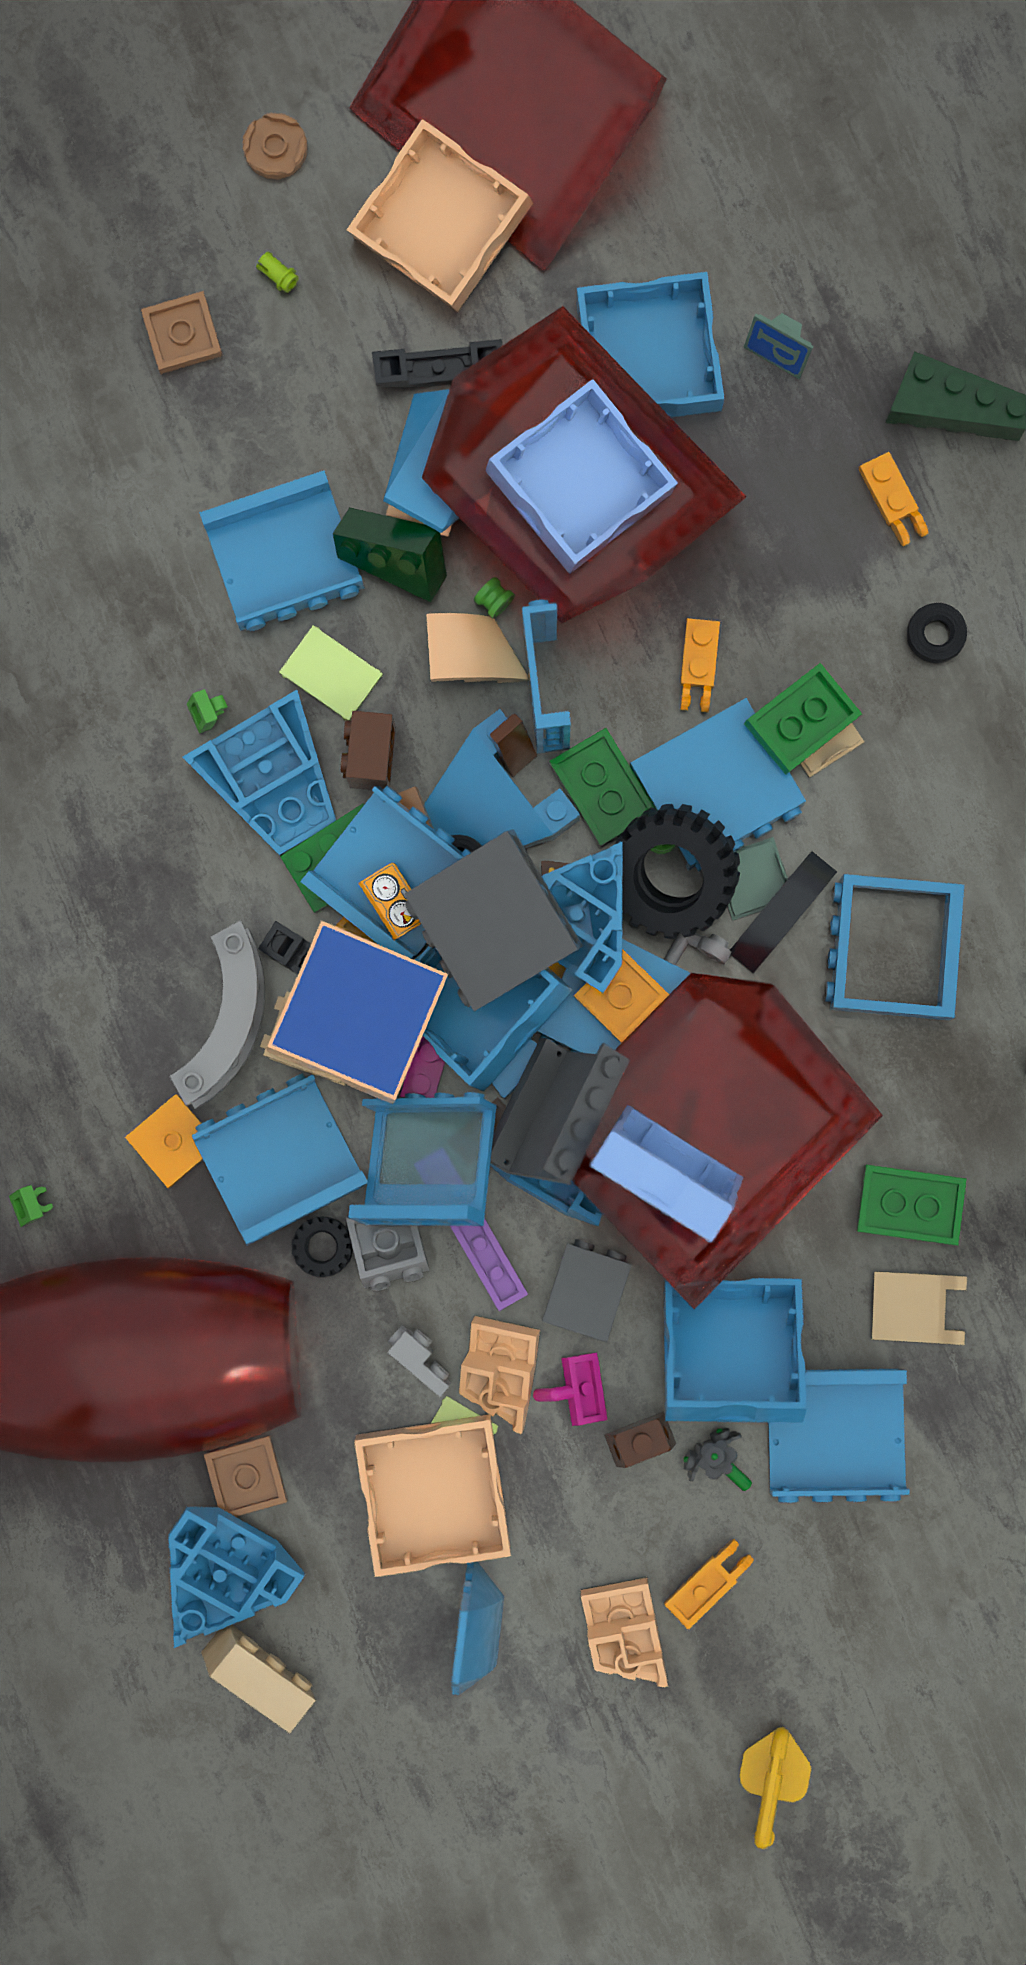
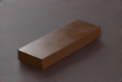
[489,714,537,777]

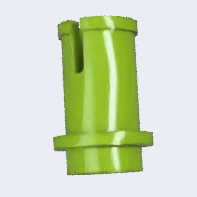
[256,252,299,292]

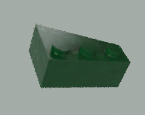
[333,507,447,602]

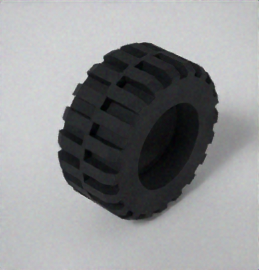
[615,804,740,939]

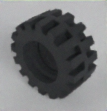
[291,1216,353,1277]

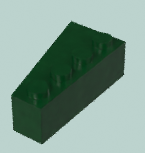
[885,351,1026,441]

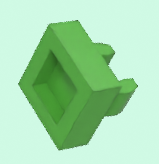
[187,689,228,734]
[9,1185,53,1227]

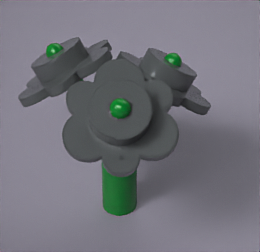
[683,1428,752,1491]

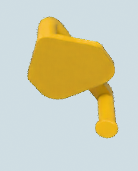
[740,1727,811,1849]

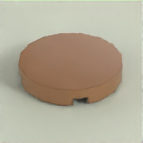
[243,113,308,179]

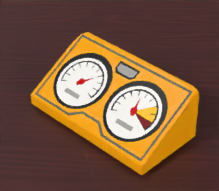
[359,863,421,940]

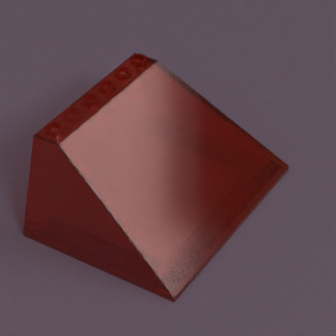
[349,0,667,271]
[422,306,746,624]
[572,973,883,1309]

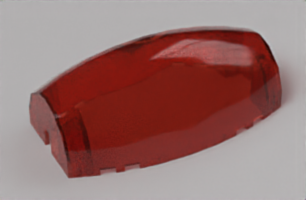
[0,1257,301,1462]

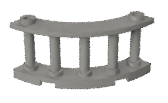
[170,920,266,1110]

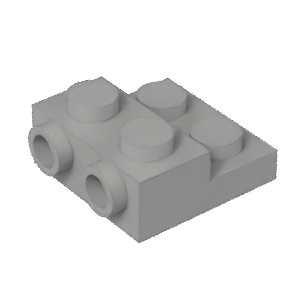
[346,1218,429,1291]
[388,1325,451,1397]

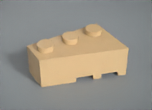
[201,1624,316,1733]

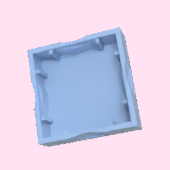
[485,379,678,574]
[590,1104,743,1242]

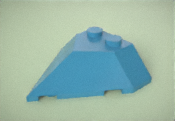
[542,842,623,993]
[168,1507,305,1648]

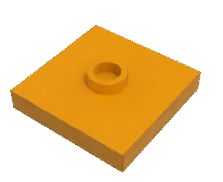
[574,949,669,1043]
[125,1094,203,1188]

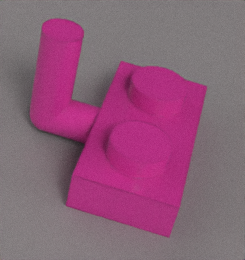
[400,1036,445,1098]
[533,1352,608,1426]

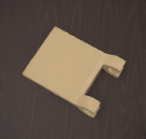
[872,1272,967,1345]

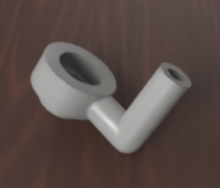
[664,933,732,965]

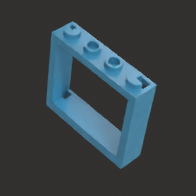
[825,874,964,1020]

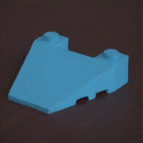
[424,709,580,848]

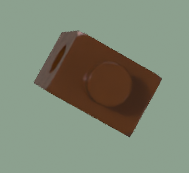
[604,1411,676,1468]

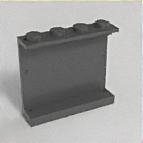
[404,829,583,1011]
[490,1038,630,1185]

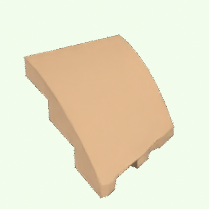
[427,613,528,683]
[459,1316,540,1434]
[581,1578,668,1687]

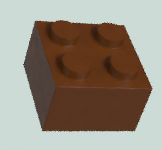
[341,711,396,790]

